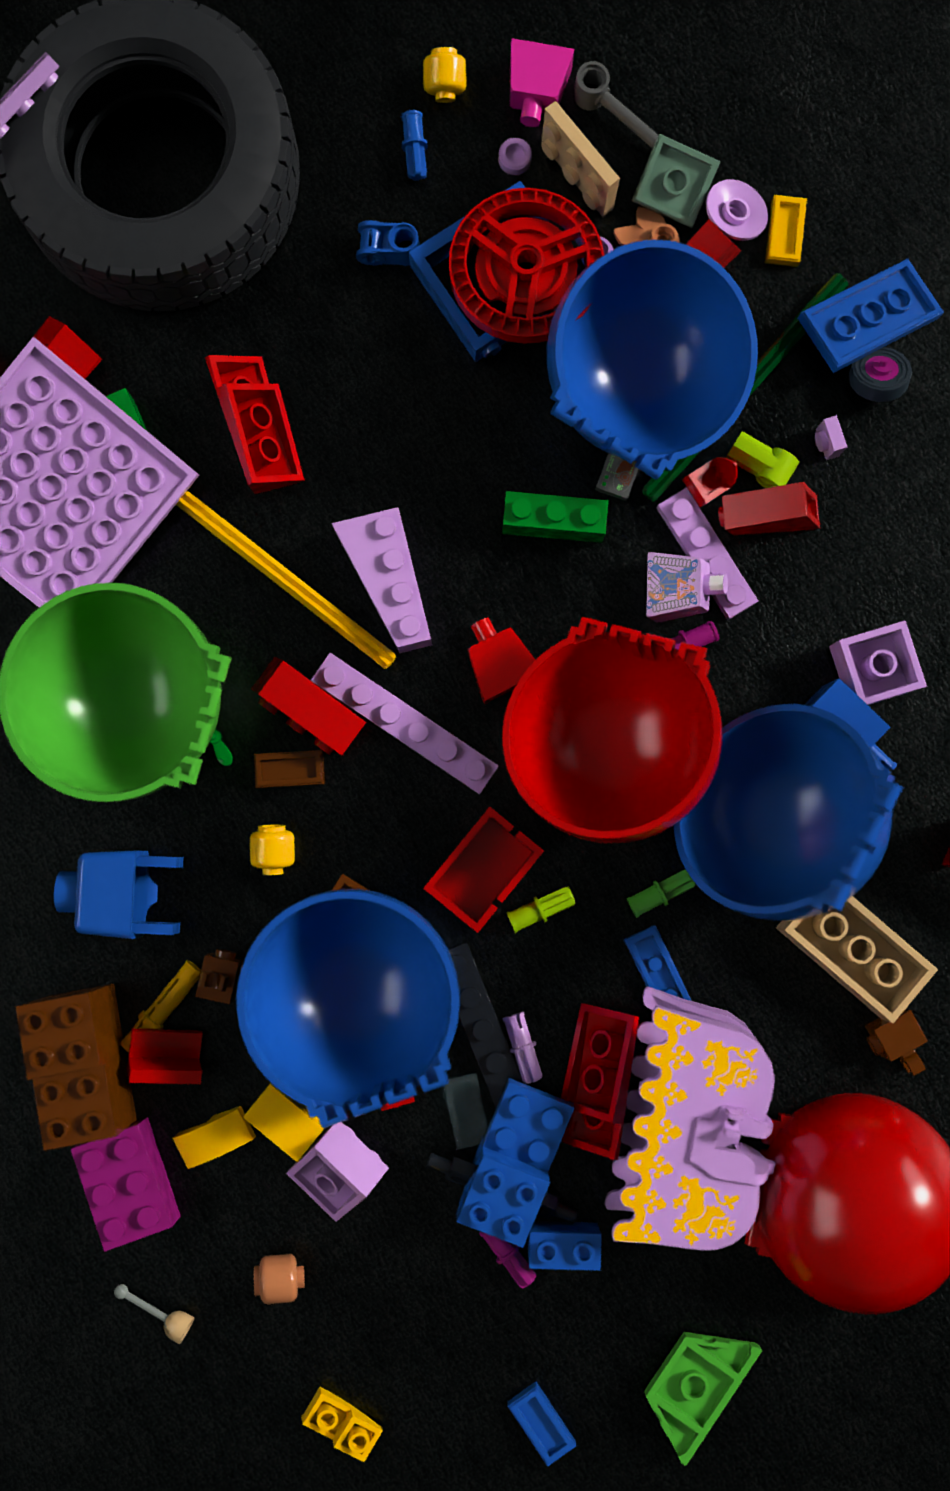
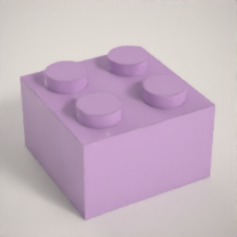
[829,621,927,705]

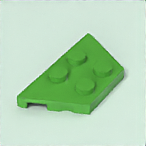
[644,1332,762,1466]

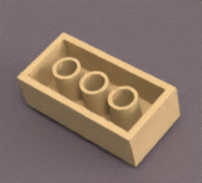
[776,896,938,1023]

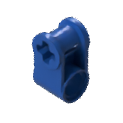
[356,220,420,266]

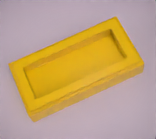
[765,195,807,267]

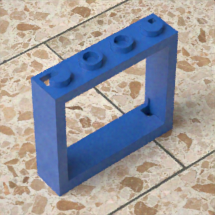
[409,181,583,362]

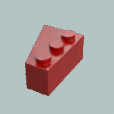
[251,657,366,755]

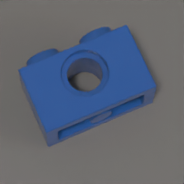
[528,1221,601,1271]

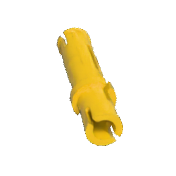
[120,960,201,1052]

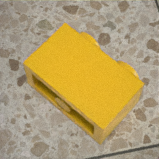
[243,1083,324,1162]

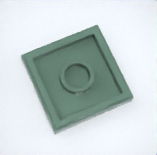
[631,134,721,228]

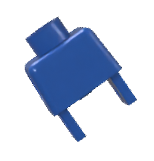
[54,851,184,939]

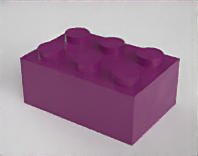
[71,1117,181,1252]

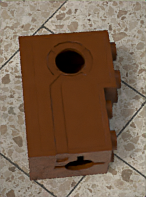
[16,984,137,1151]

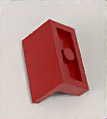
[127,1028,203,1084]

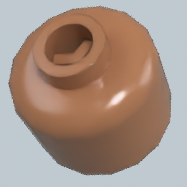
[254,1254,305,1304]

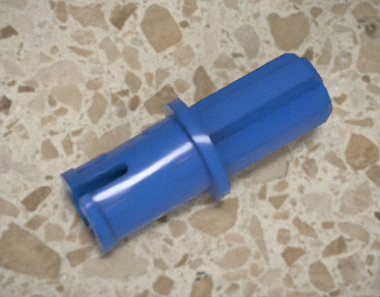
[401,110,428,181]

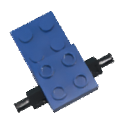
[426,1078,578,1248]

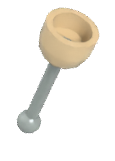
[114,1284,195,1344]

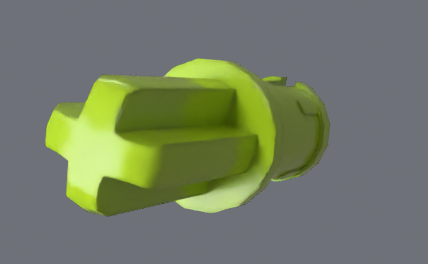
[507,887,575,933]

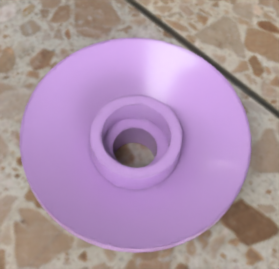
[706,179,768,241]

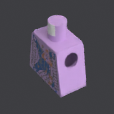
[647,552,728,622]

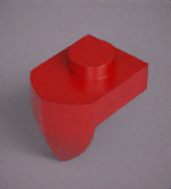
[682,457,738,508]

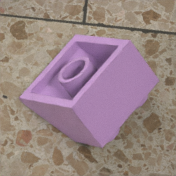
[286,1122,389,1222]

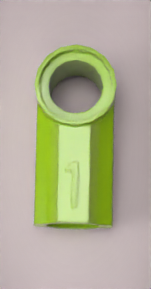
[726,431,799,488]

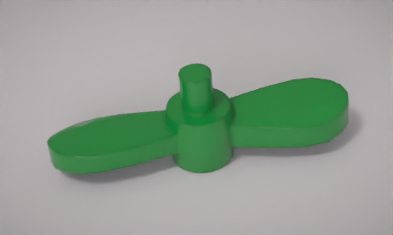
[209,728,233,766]

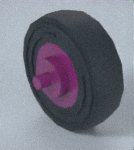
[849,347,912,402]

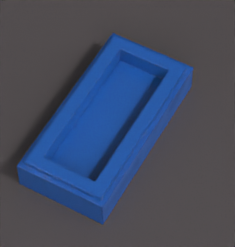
[507,1382,577,1466]

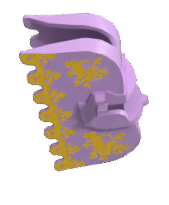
[605,986,776,1250]

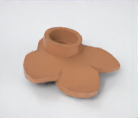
[614,207,680,246]

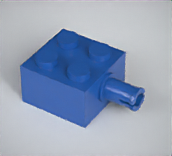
[804,678,897,773]

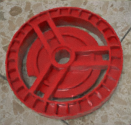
[449,188,604,344]

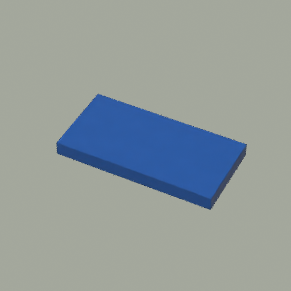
[798,259,944,373]

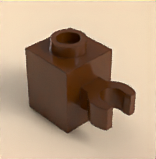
[195,949,244,1004]
[865,1009,928,1076]

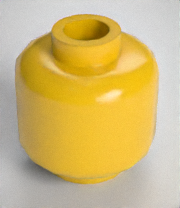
[423,47,466,103]
[250,824,295,875]

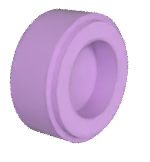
[499,138,532,175]

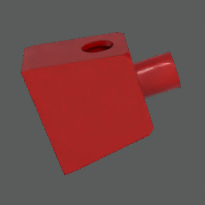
[468,617,535,704]

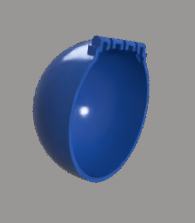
[547,240,758,480]
[674,704,903,921]
[237,889,460,1128]

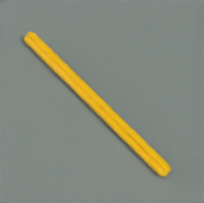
[176,490,396,669]

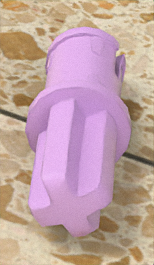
[502,1012,542,1084]

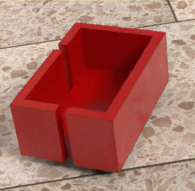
[423,807,544,933]

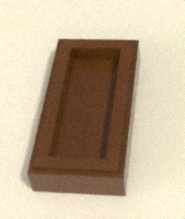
[254,750,325,788]

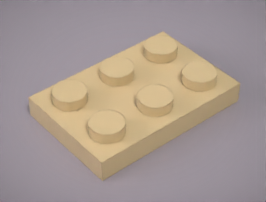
[541,101,620,217]

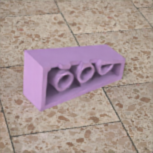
[332,507,432,653]

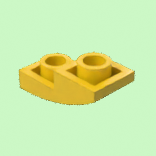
[173,1106,256,1169]
[301,1387,382,1462]

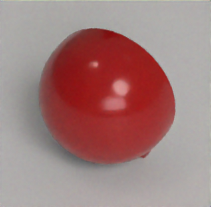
[502,617,722,844]
[744,1093,950,1314]

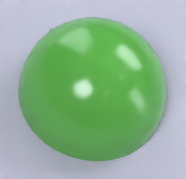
[0,583,231,802]

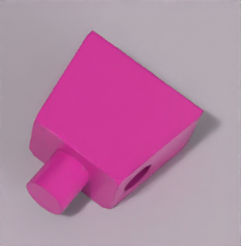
[510,38,574,127]

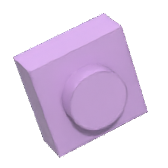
[815,415,847,460]

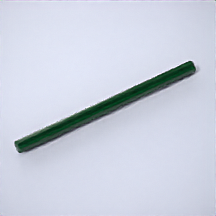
[642,273,848,502]

